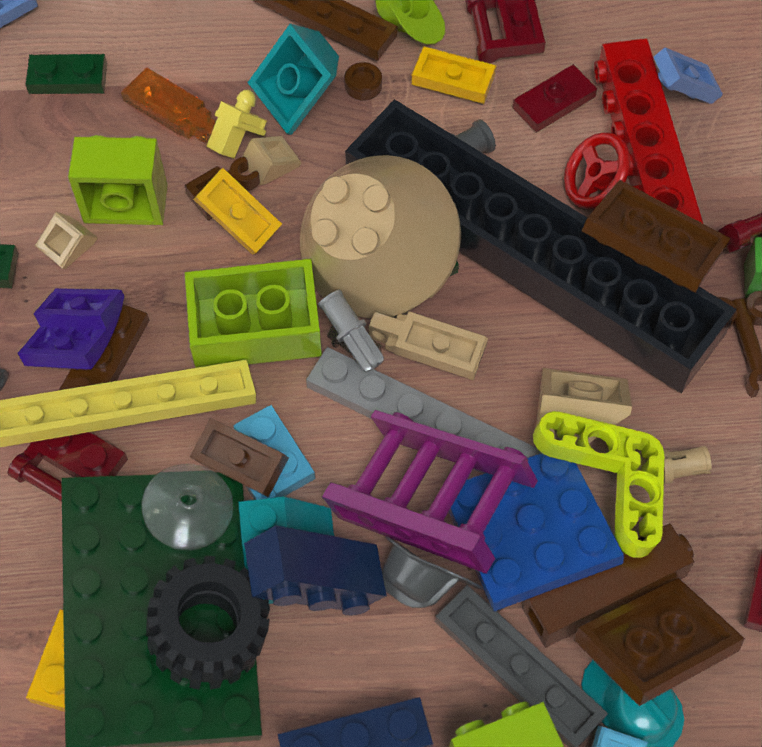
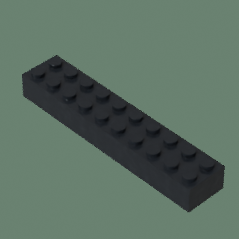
[345,99,737,394]

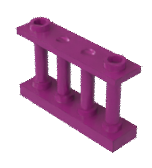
[322,410,538,574]

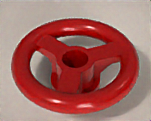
[564,132,630,209]

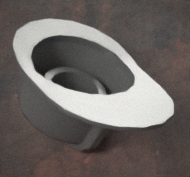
[382,536,483,608]

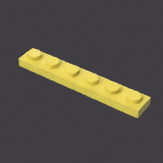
[0,360,256,448]

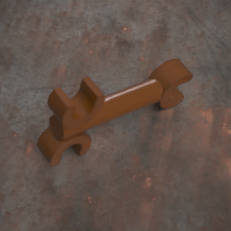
[718,291,762,398]

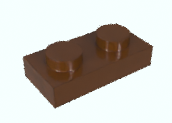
[190,418,289,497]

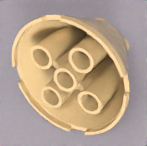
[300,155,461,319]

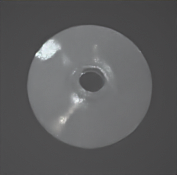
[142,464,233,550]

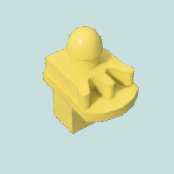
[206,90,267,158]

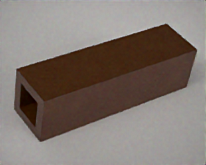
[522,523,695,648]

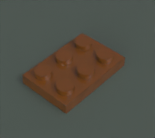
[582,180,730,292]
[574,578,745,706]

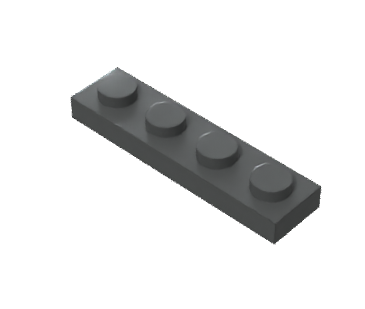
[435,585,608,747]

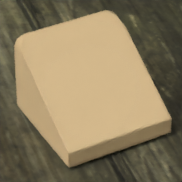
[242,136,301,185]
[35,212,98,269]

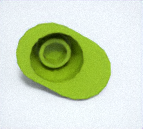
[375,0,445,44]

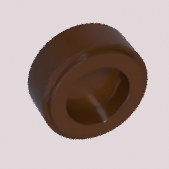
[344,62,382,101]

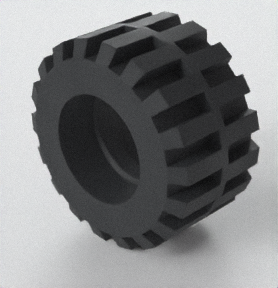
[146,556,270,690]

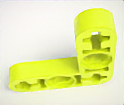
[533,411,664,558]

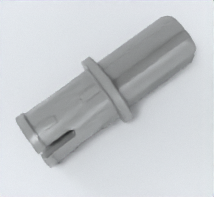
[318,290,384,372]

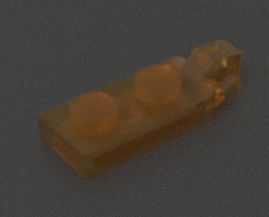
[121,67,216,144]

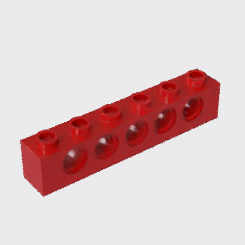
[594,38,704,224]

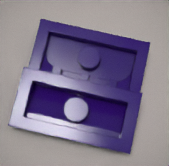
[18,288,125,369]

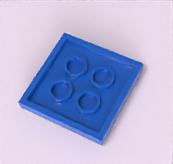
[449,453,624,611]

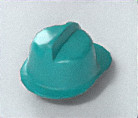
[582,660,685,747]

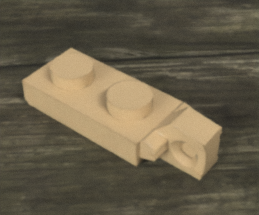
[369,311,488,380]

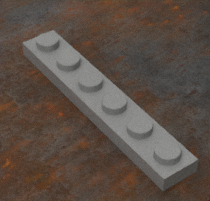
[306,347,541,474]

